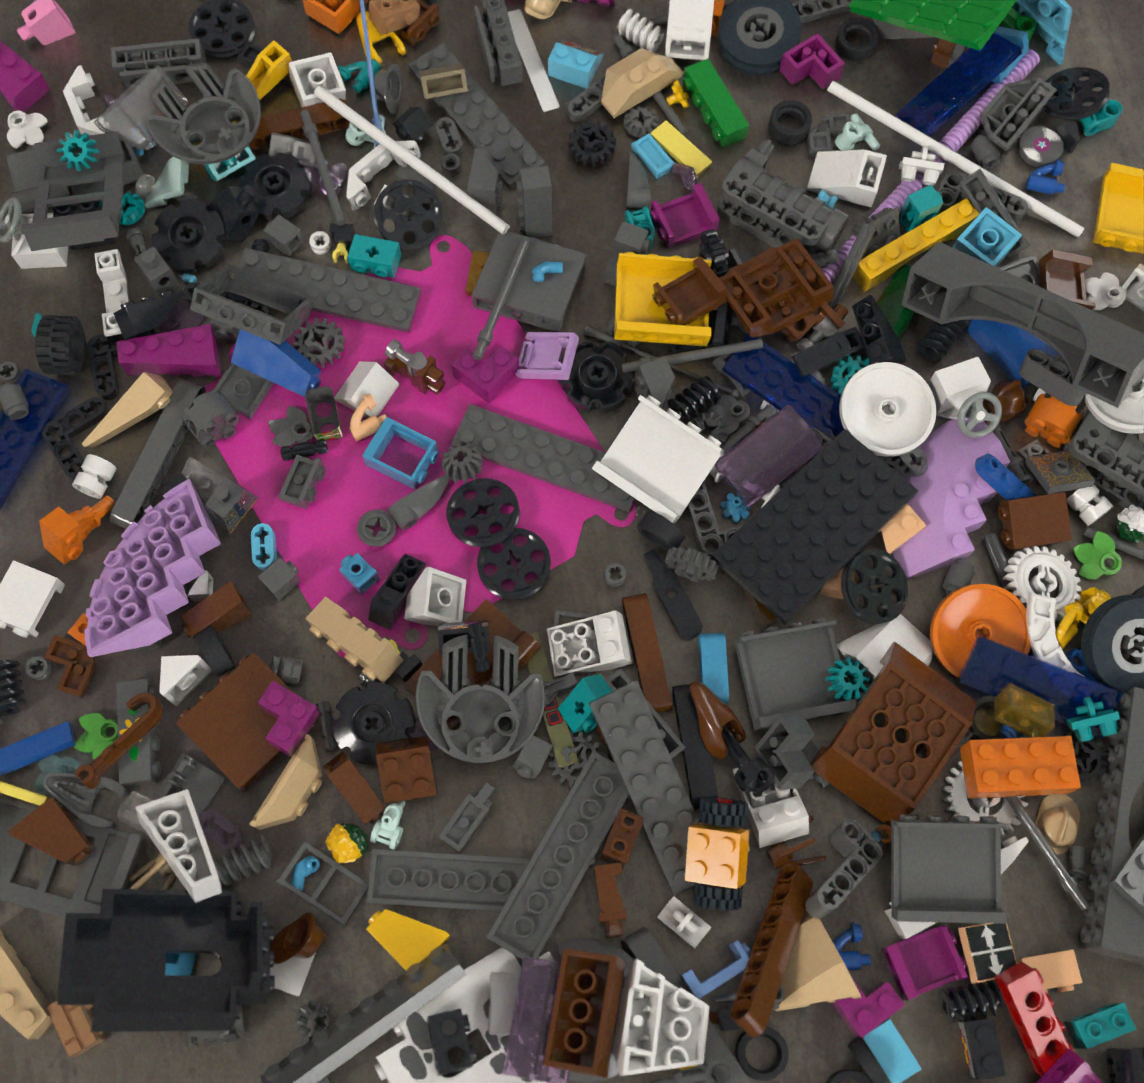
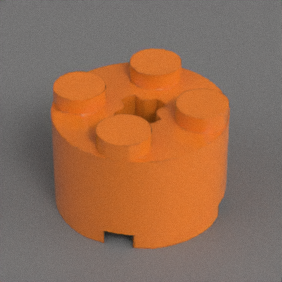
[1025,394,1083,448]

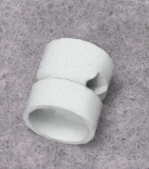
[72,454,117,499]
[1067,485,1114,526]

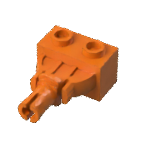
[39,495,115,565]

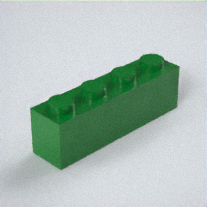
[682,59,749,148]

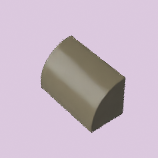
[419,63,468,99]

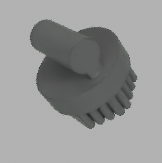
[270,655,303,684]

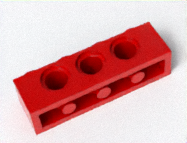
[994,962,1075,1077]

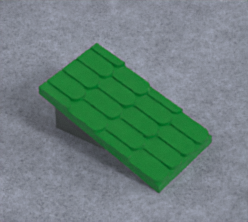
[849,0,1017,51]

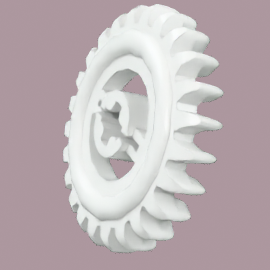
[1003,546,1082,622]
[943,761,1029,838]

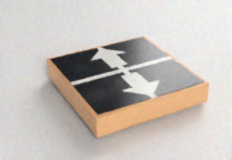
[958,923,1017,983]

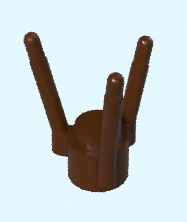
[767,816,826,869]

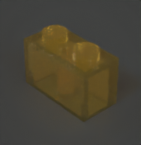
[994,683,1055,738]

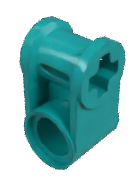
[1076,99,1123,136]
[624,206,655,251]

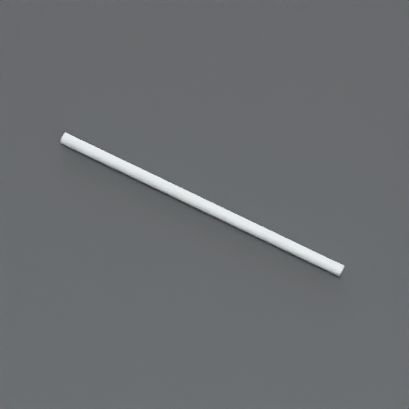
[827,81,1084,238]

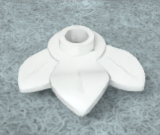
[7,111,48,149]
[1085,272,1126,311]

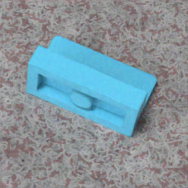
[863,1018,922,1083]

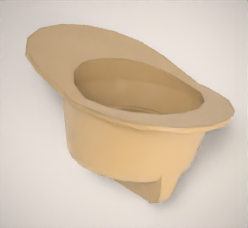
[525,0,572,19]
[1035,794,1080,854]

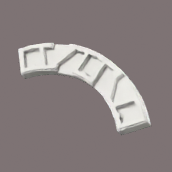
[1026,593,1112,712]

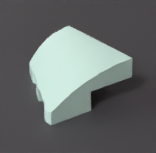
[145,157,189,208]

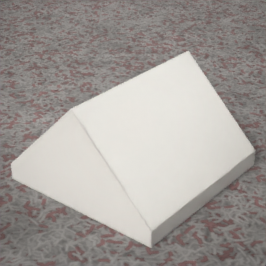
[334,361,399,418]
[160,655,213,706]

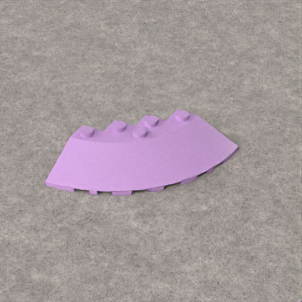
[891,419,1010,579]
[85,478,221,657]

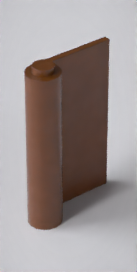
[403,599,541,731]

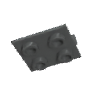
[852,207,900,259]
[153,753,225,819]

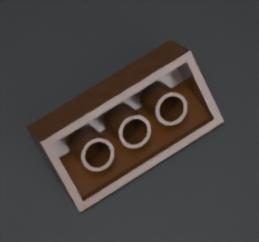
[543,949,626,1079]

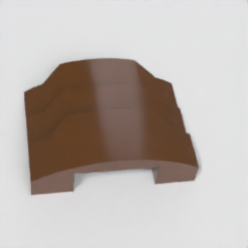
[719,238,834,337]

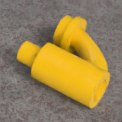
[1055,602,1084,649]

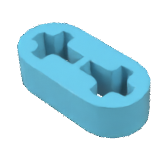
[251,523,277,571]

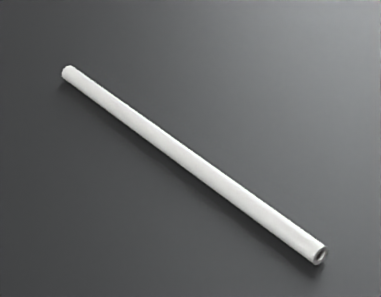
[314,86,510,235]

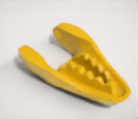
[356,11,406,66]

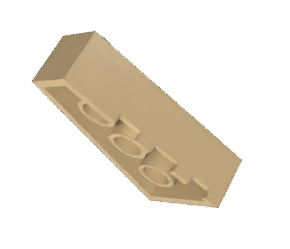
[0,929,53,1039]

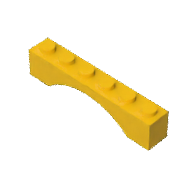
[193,40,292,145]
[852,198,979,292]

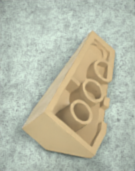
[82,372,173,448]

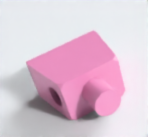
[17,0,76,45]

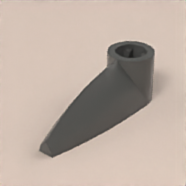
[626,152,650,209]
[388,474,449,531]

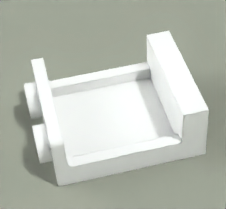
[0,560,65,638]

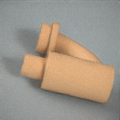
[349,394,387,442]

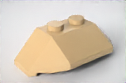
[601,48,684,118]
[250,734,322,830]

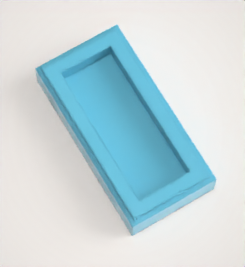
[631,133,675,179]

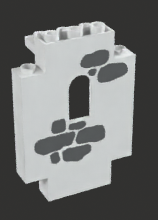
[374,947,560,1083]

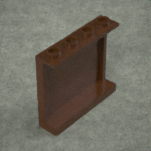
[176,653,318,793]

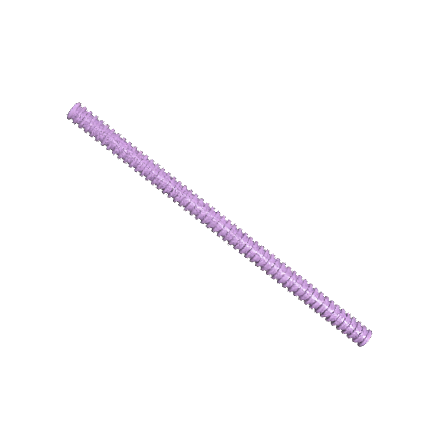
[821,49,1040,285]

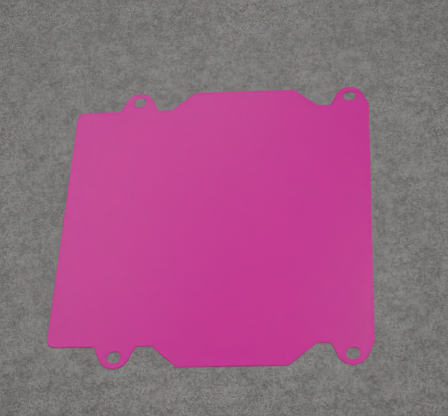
[204,235,636,658]

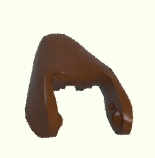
[690,681,746,759]

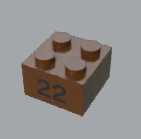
[376,736,436,804]

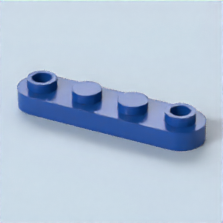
[975,454,1037,500]

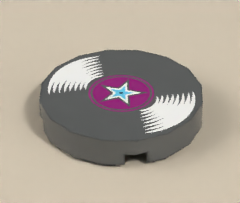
[1018,126,1064,167]

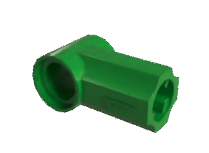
[1000,7,1036,44]

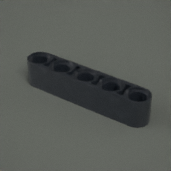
[672,684,718,809]

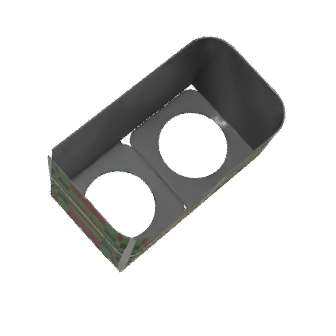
[305,386,343,442]

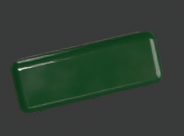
[861,265,916,341]

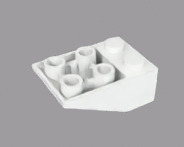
[665,0,714,60]
[807,150,887,207]
[547,610,634,677]
[733,768,809,848]

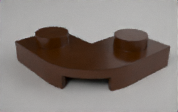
[44,635,95,699]

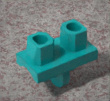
[1066,697,1120,742]

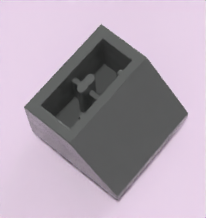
[635,357,675,411]

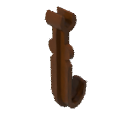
[75,693,164,789]

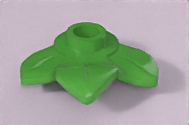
[1073,531,1122,579]
[74,713,118,760]

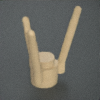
[129,853,177,890]

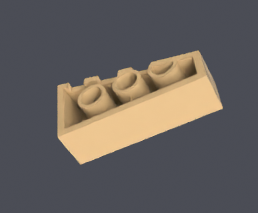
[305,596,403,683]

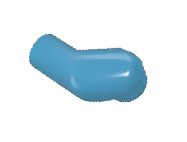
[531,261,563,282]
[291,856,320,891]

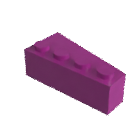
[0,41,50,113]
[116,324,222,378]

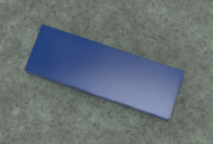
[0,721,76,776]

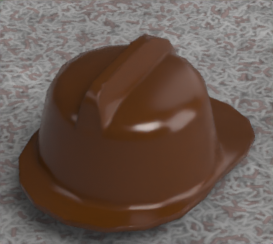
[983,379,1029,423]
[270,912,327,964]

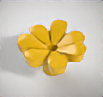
[667,80,690,108]

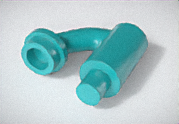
[337,59,382,93]

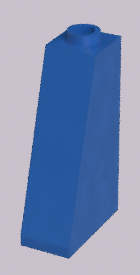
[966,319,1059,390]
[231,329,321,397]

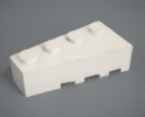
[135,789,222,903]

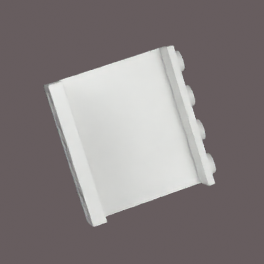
[592,395,724,524]

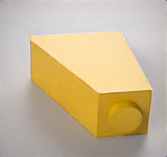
[366,909,451,971]

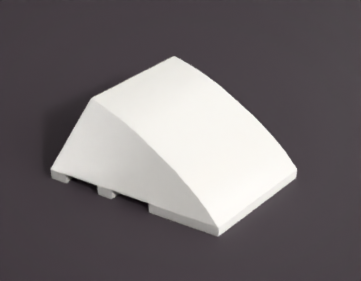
[836,614,934,682]
[613,959,709,1076]

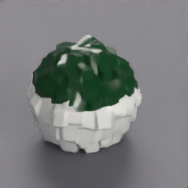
[1117,505,1144,543]

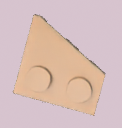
[881,504,926,554]

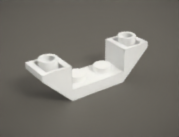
[63,66,113,135]
[346,141,421,212]
[94,249,130,337]

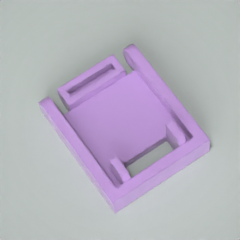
[515,332,579,380]

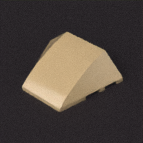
[775,909,862,1011]

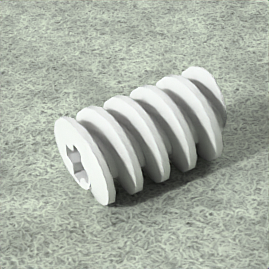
[616,9,664,52]

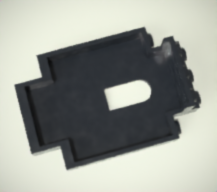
[57,889,275,1032]

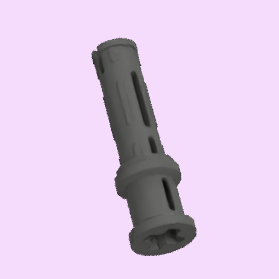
[986,422,1034,485]

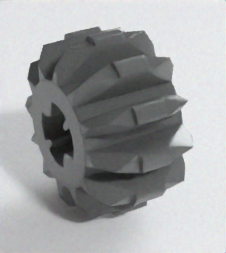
[442,443,483,484]

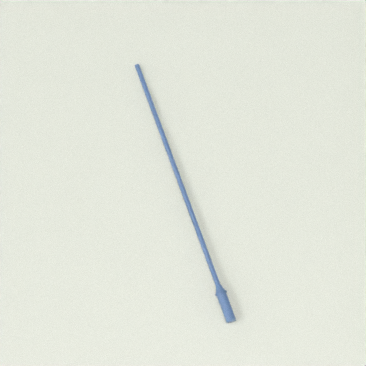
[360,0,382,147]

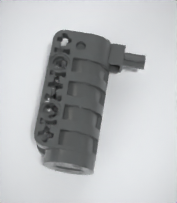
[717,140,850,255]
[1061,409,1144,510]

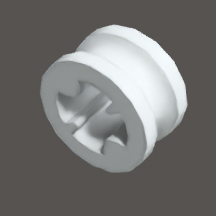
[309,231,331,255]

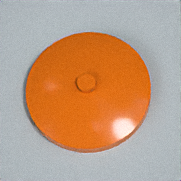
[930,583,1031,684]

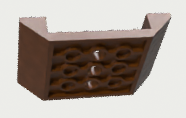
[810,642,976,827]

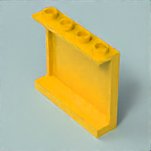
[1093,163,1144,254]
[614,252,712,346]

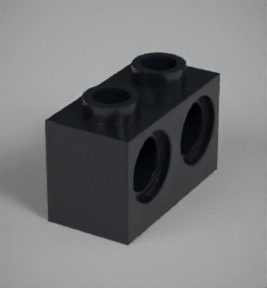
[427,1008,476,1076]

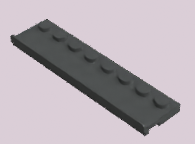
[260,943,466,1083]

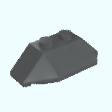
[980,77,1057,151]

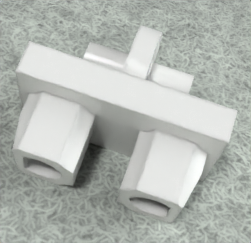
[899,146,944,186]
[657,896,711,949]

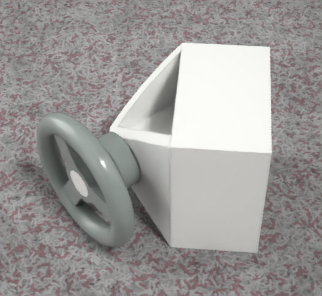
[0,197,68,269]
[928,357,1002,438]

